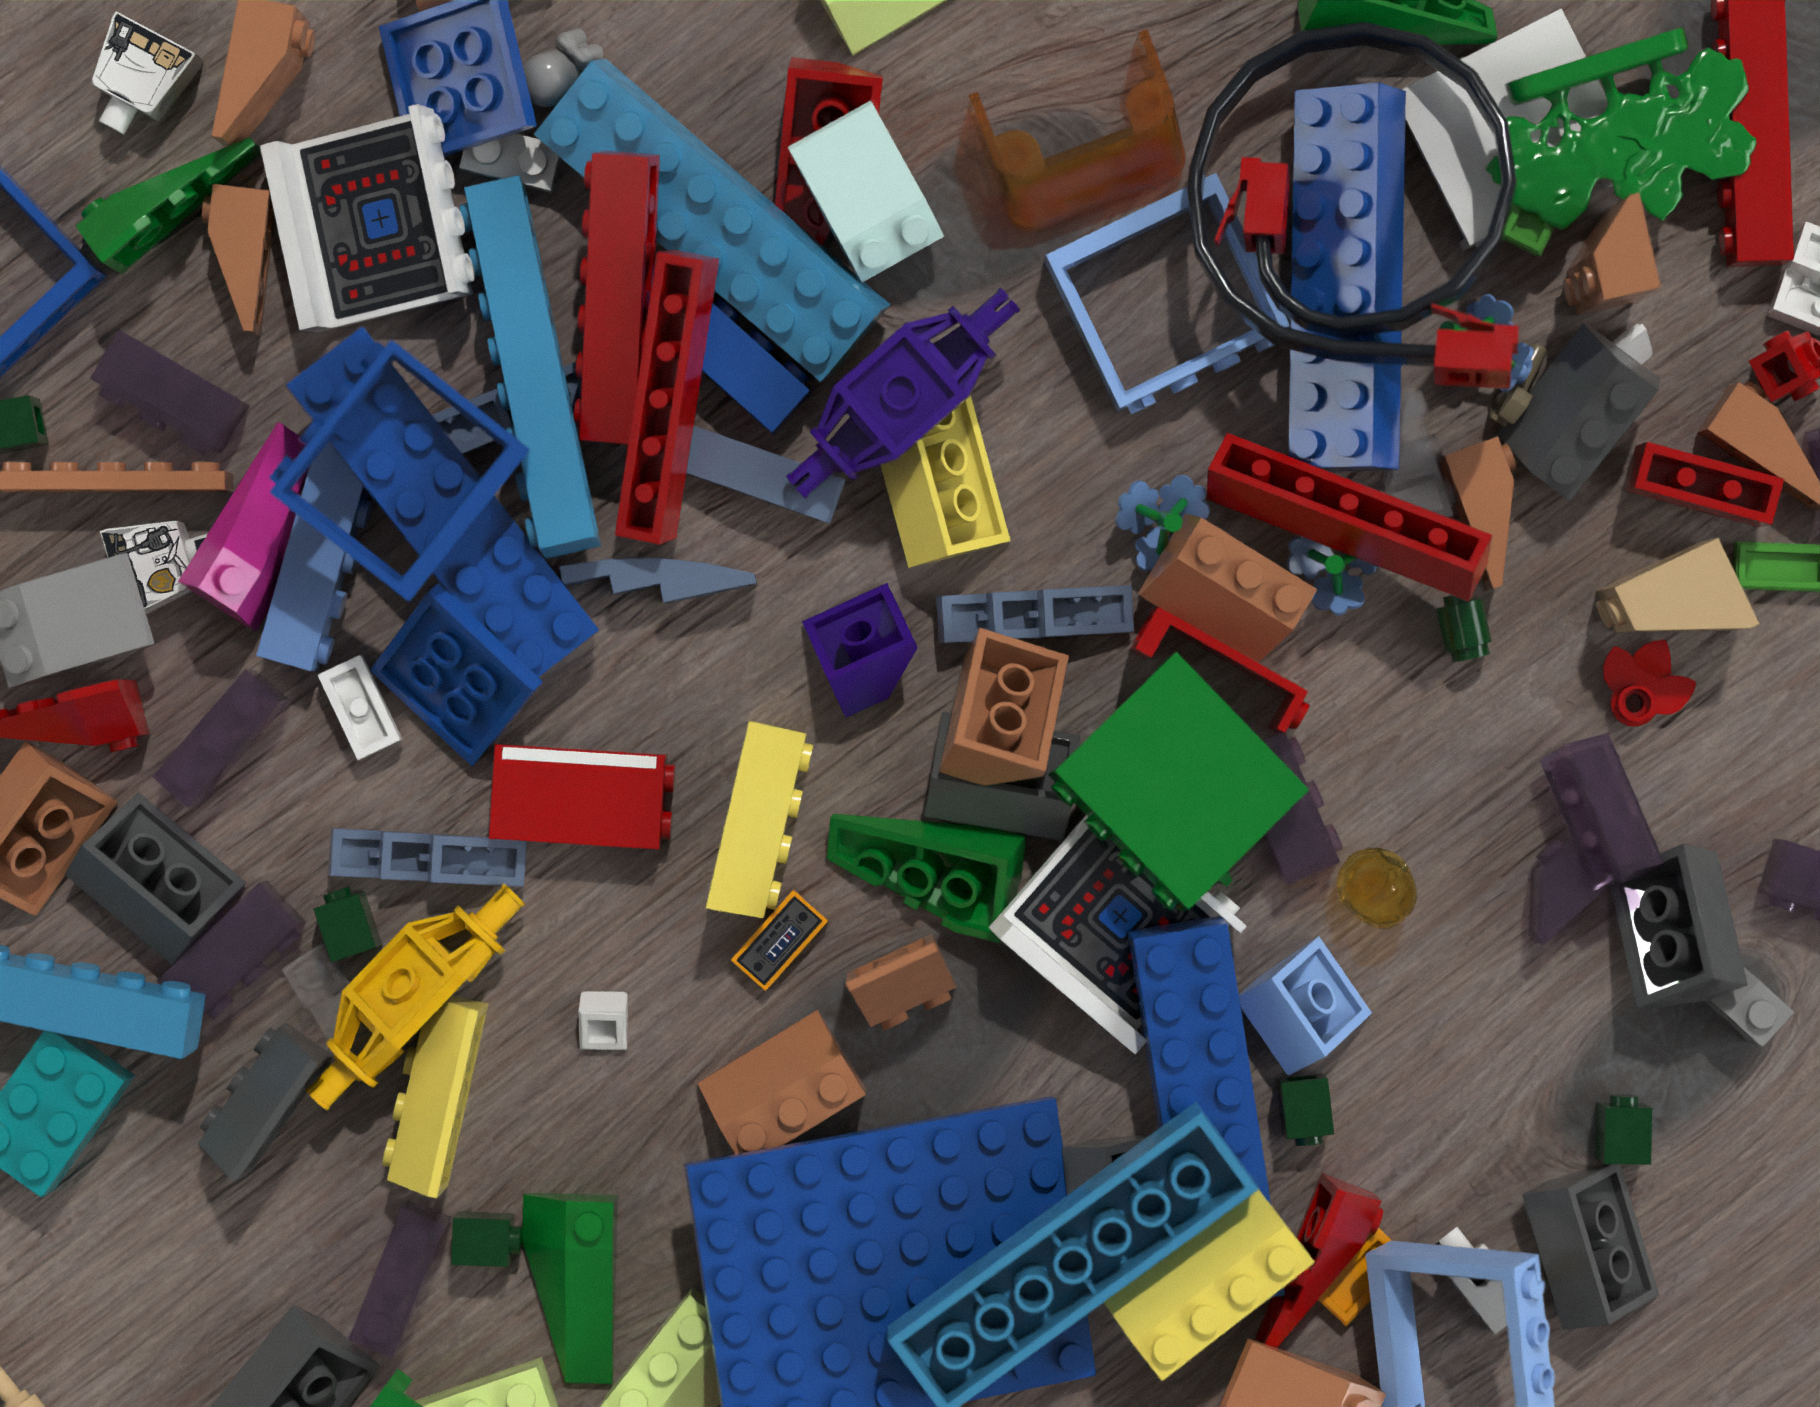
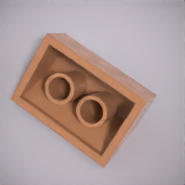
[1563,193,1661,316]
[1137,513,1317,663]
[939,627,1069,786]
[0,741,118,917]
[697,1009,866,1154]

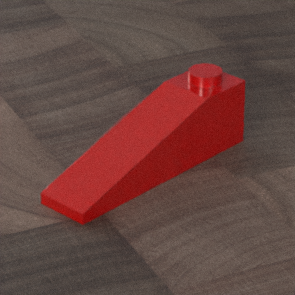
[775,57,883,246]
[0,679,150,753]
[1254,1173,1383,1348]

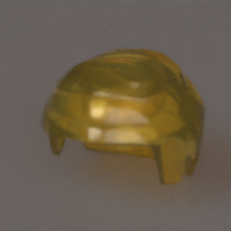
[1337,848,1417,929]

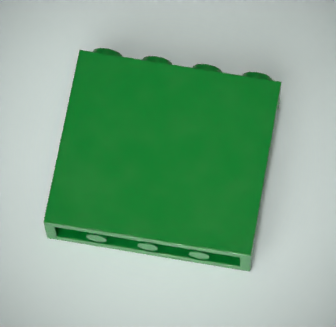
[1048,652,1309,912]

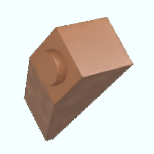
[202,184,275,336]
[1697,381,1820,511]
[1438,436,1516,590]

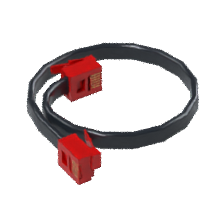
[1187,22,1519,389]

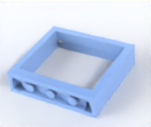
[1044,173,1290,414]
[1365,1241,1555,1407]

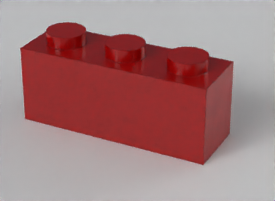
[1623,442,1784,527]

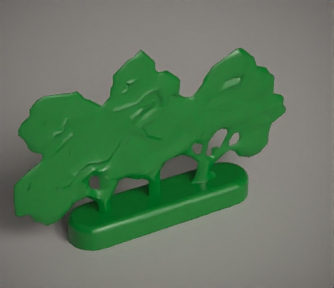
[1486,27,1757,230]

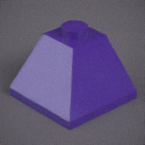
[802,583,918,718]

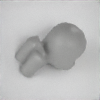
[523,28,604,107]

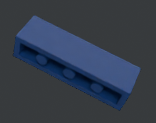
[702,297,811,436]

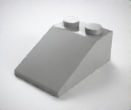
[0,553,155,688]

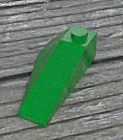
[1298,0,1498,46]
[76,137,261,274]
[827,814,1026,943]
[522,1193,618,1384]

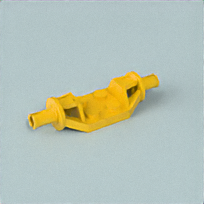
[305,883,526,1111]

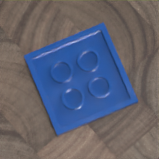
[379,0,537,157]
[370,583,543,766]

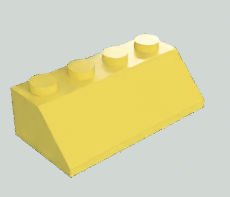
[880,395,1011,568]
[706,721,814,918]
[382,995,489,1198]
[1104,1190,1315,1381]

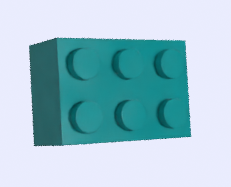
[0,1030,135,1198]

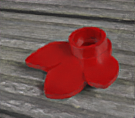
[1603,639,1696,727]

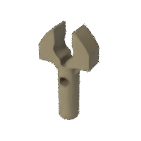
[1490,344,1547,427]

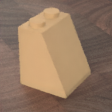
[1596,538,1759,633]

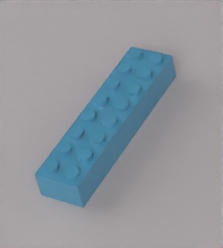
[534,59,891,382]
[887,1102,1259,1407]

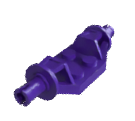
[786,287,1021,499]

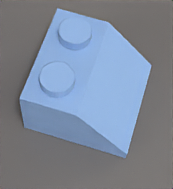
[1239,936,1372,1076]

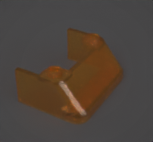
[967,29,1186,232]

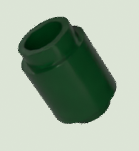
[1436,595,1492,662]

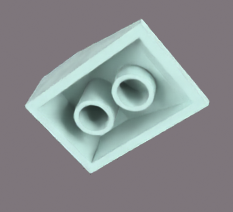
[787,101,944,282]

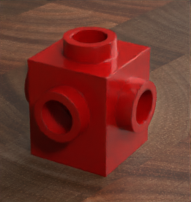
[1749,330,1820,402]

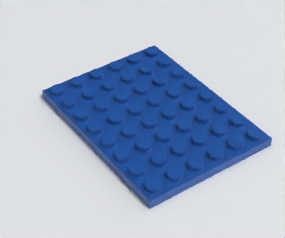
[684,1096,1096,1407]

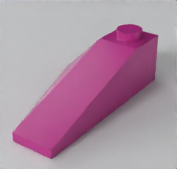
[178,422,310,632]

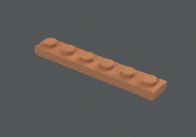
[0,462,233,493]

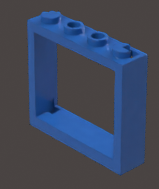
[0,165,107,378]
[269,339,530,602]

